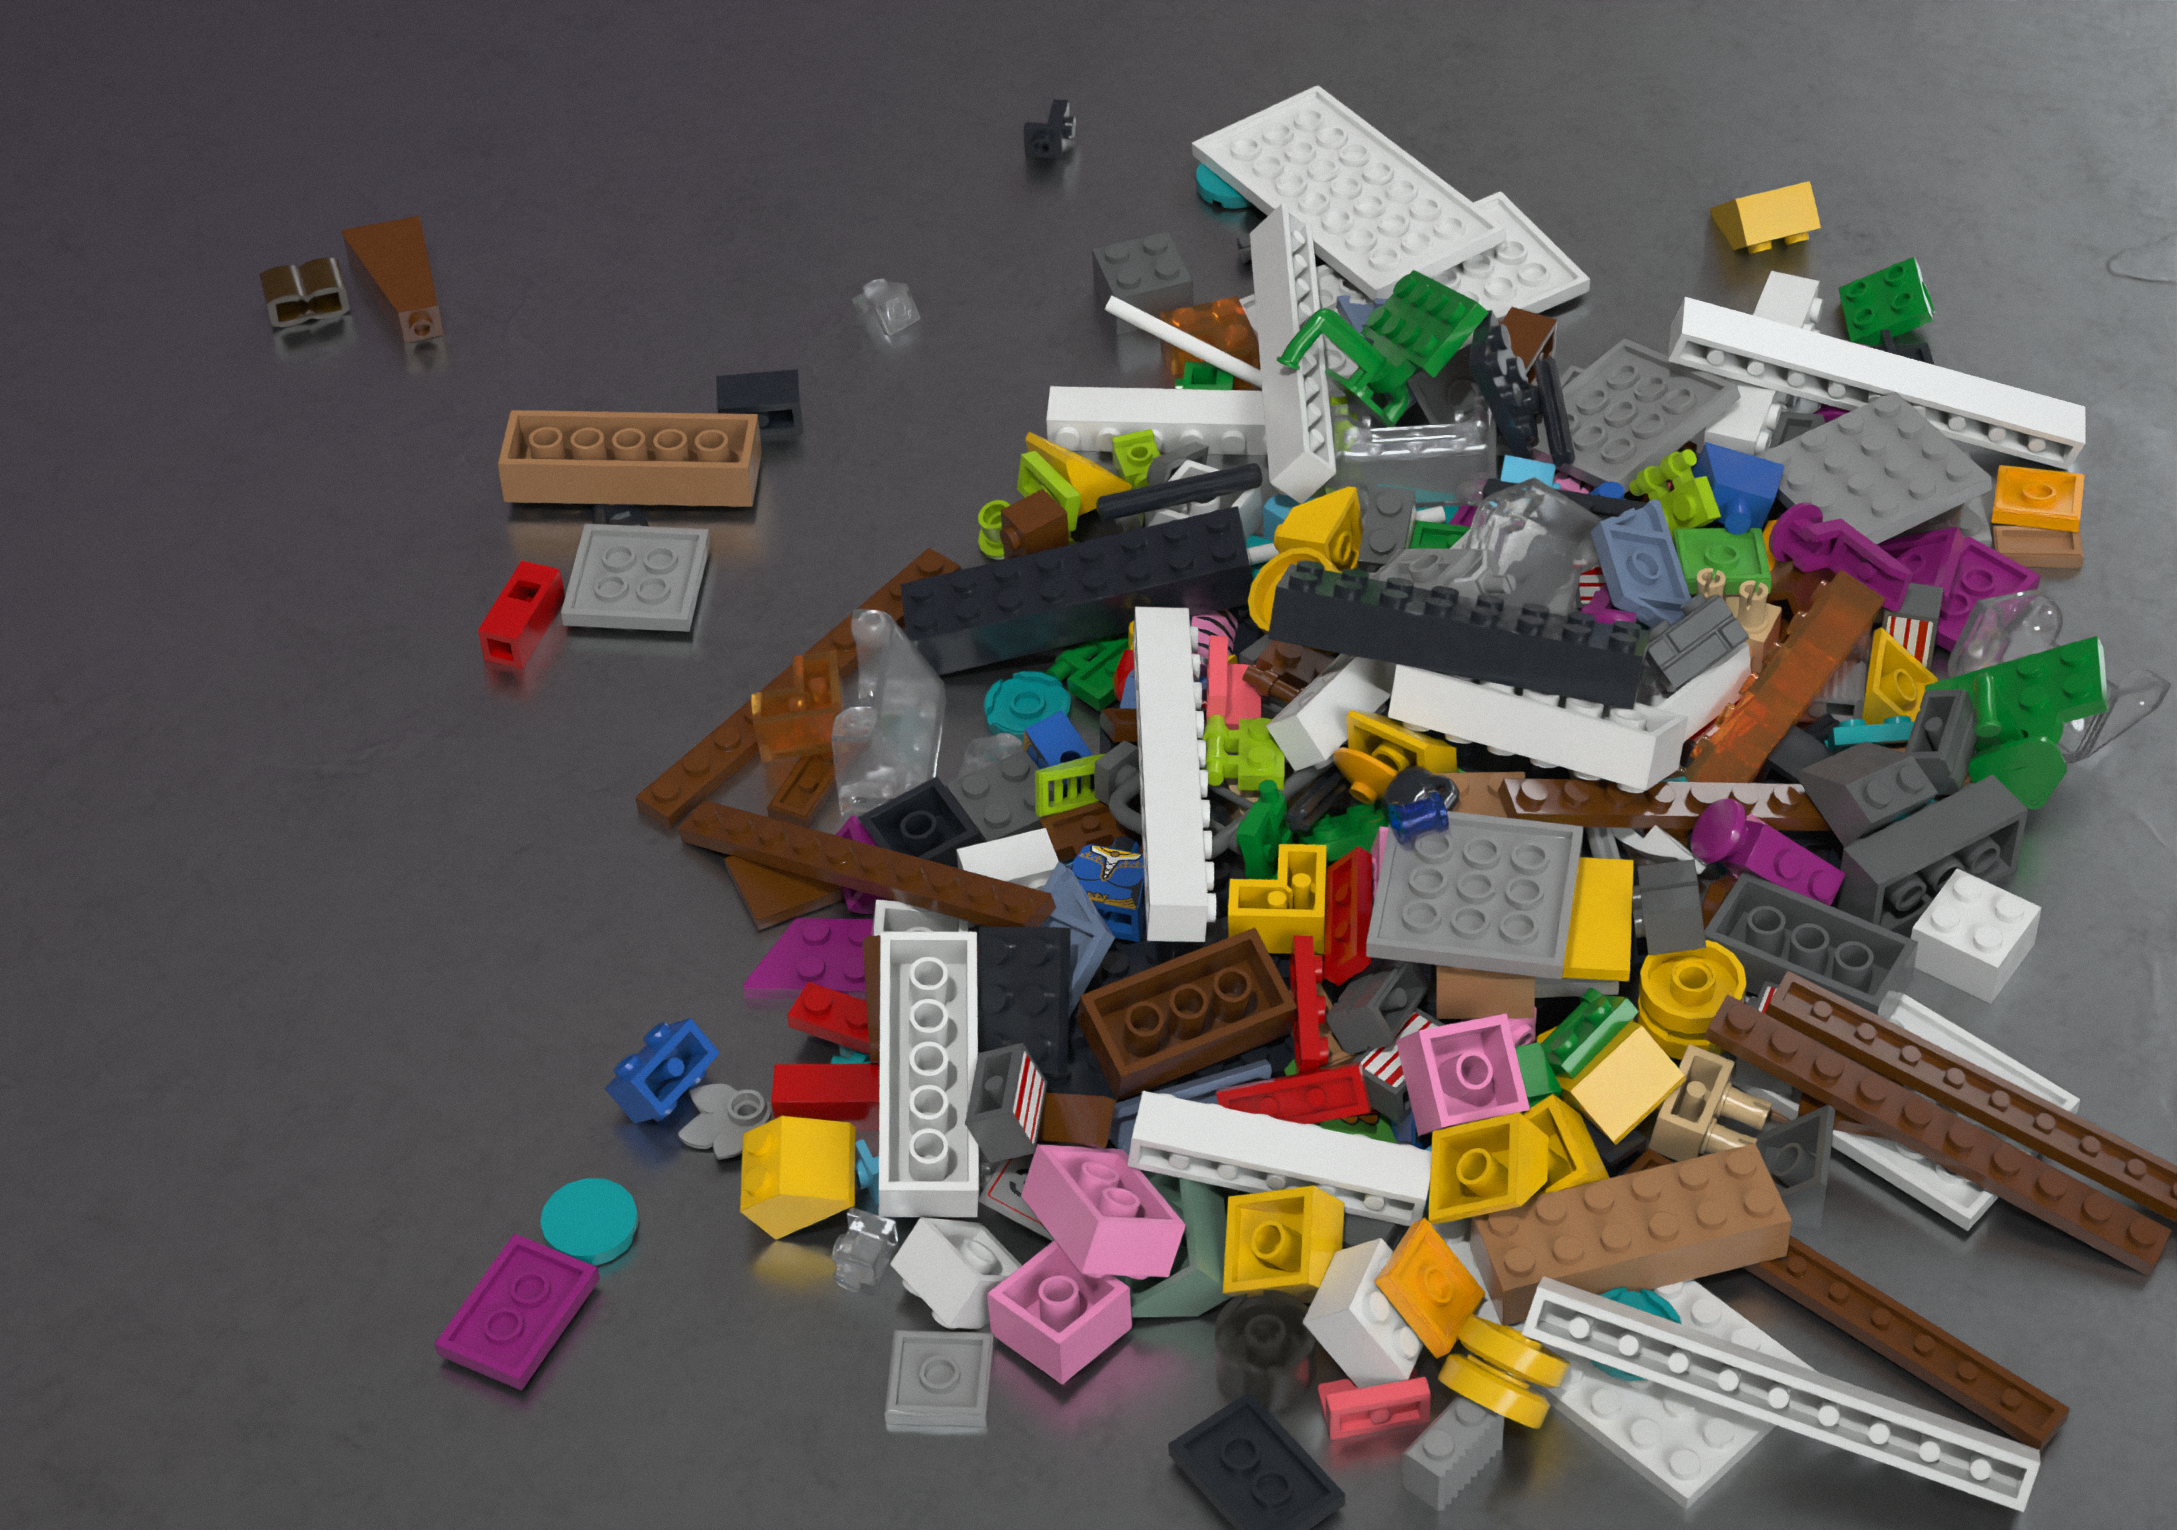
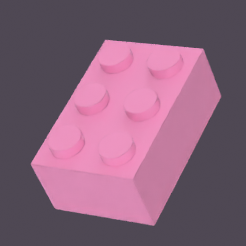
[1021,1145,1186,1280]

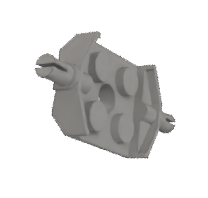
[1366,548,1516,599]

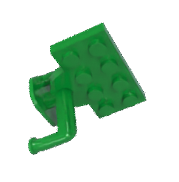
[1276,269,1489,430]
[1925,636,2109,810]

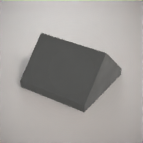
[1754,1104,1835,1229]

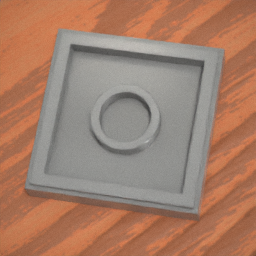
[885,1330,995,1427]

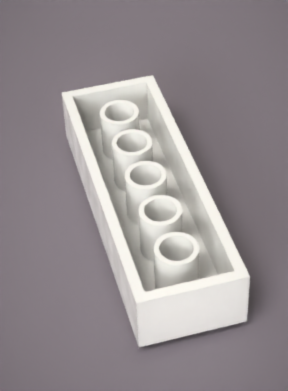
[1704,271,1824,456]
[1388,664,1688,793]
[879,931,979,1217]

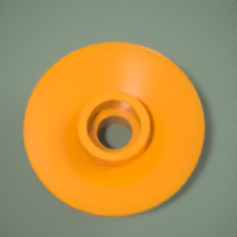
[1333,747,1397,805]

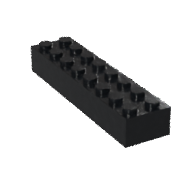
[900,506,1254,680]
[1268,560,1651,710]

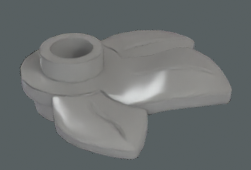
[678,1084,772,1160]

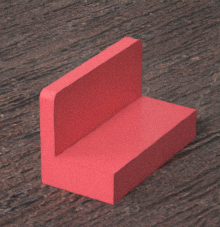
[1206,635,1261,730]
[1318,1368,1431,1440]

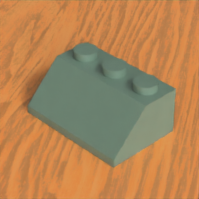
[1117,1171,1233,1317]

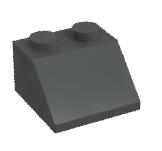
[1795,741,1938,848]

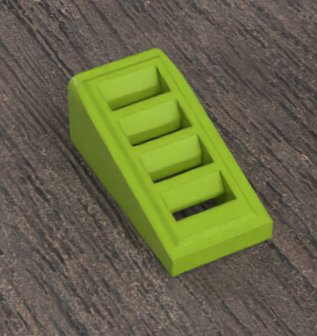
[1035,754,1105,817]

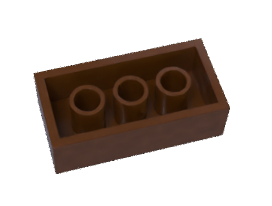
[1077,928,1297,1102]

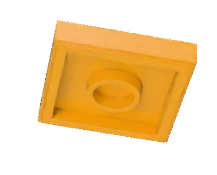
[1991,465,2085,532]
[1374,1217,1486,1359]

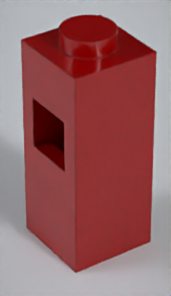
[478,560,565,669]
[771,1063,880,1131]

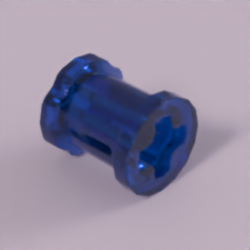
[1388,790,1449,845]

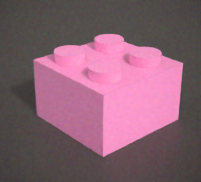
[1396,1014,1530,1136]
[987,1240,1132,1385]

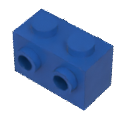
[604,1018,720,1124]

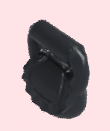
[1381,765,1460,821]

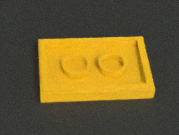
[1562,857,1634,981]

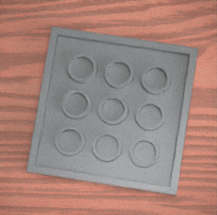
[1531,338,1741,494]
[1755,392,1992,544]
[1366,805,1583,980]

